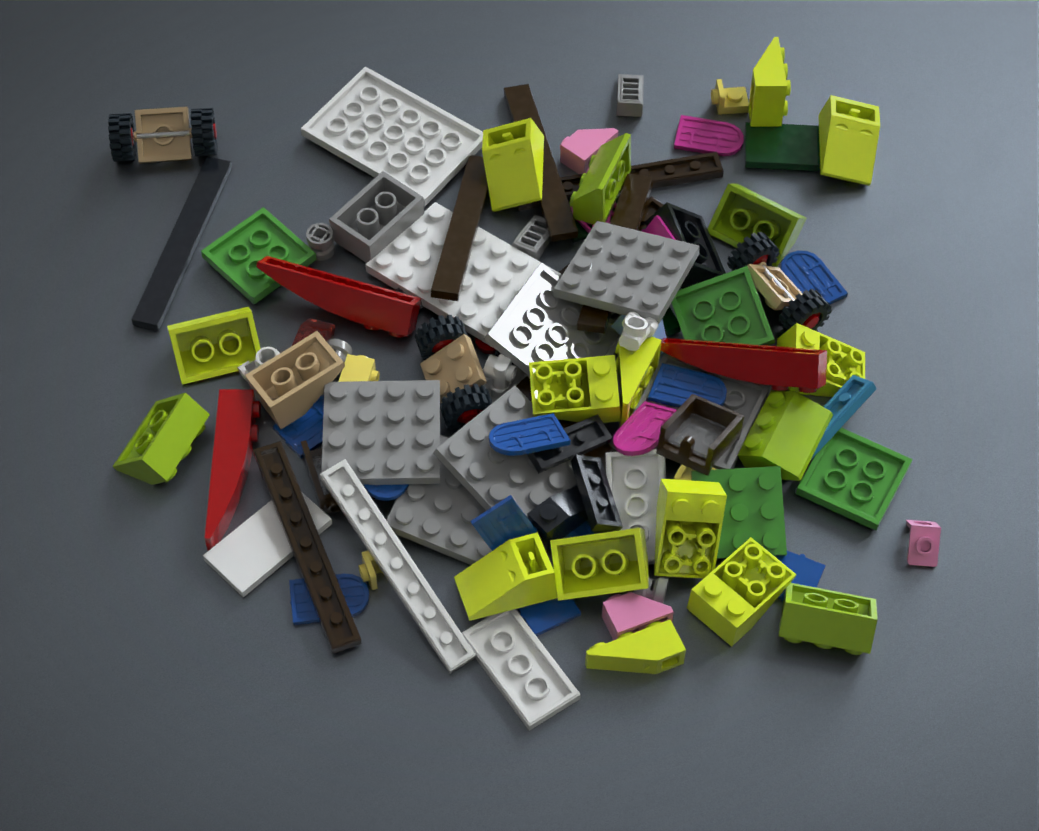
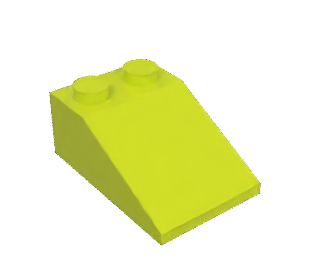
[615,337,662,427]

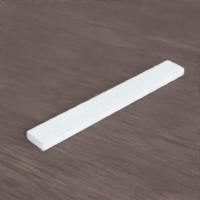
[320,459,476,674]

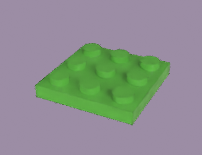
[201,207,317,304]
[672,266,775,346]
[796,427,913,530]
[691,466,787,559]

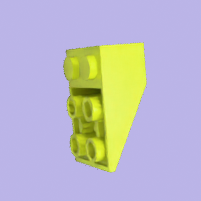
[748,37,791,127]
[819,95,880,186]
[482,118,544,212]
[777,323,865,397]
[529,355,621,423]
[654,478,727,579]
[454,532,557,621]
[687,537,796,647]

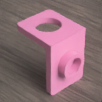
[906,520,941,567]

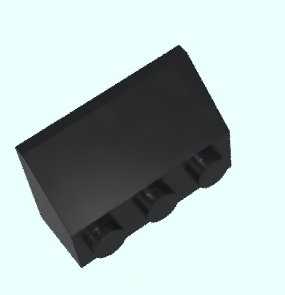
[645,202,726,289]

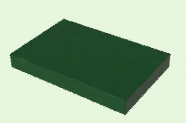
[745,122,820,171]

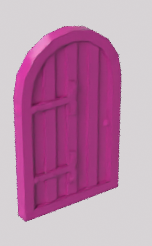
[674,115,744,156]
[613,401,677,456]

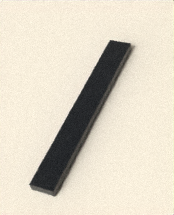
[131,156,232,331]

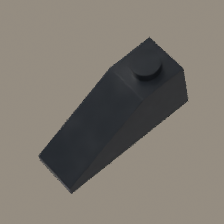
[527,485,588,551]

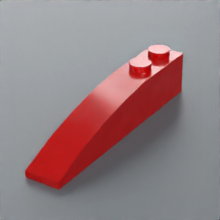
[256,256,422,338]
[661,338,827,393]
[204,389,261,551]

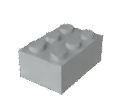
[329,171,424,263]

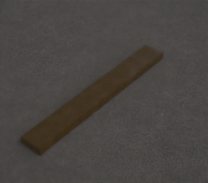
[504,84,578,242]
[518,152,724,211]
[431,155,488,301]
[577,174,653,334]
[253,441,362,654]

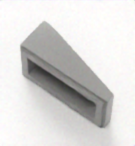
[617,74,644,117]
[512,215,551,261]

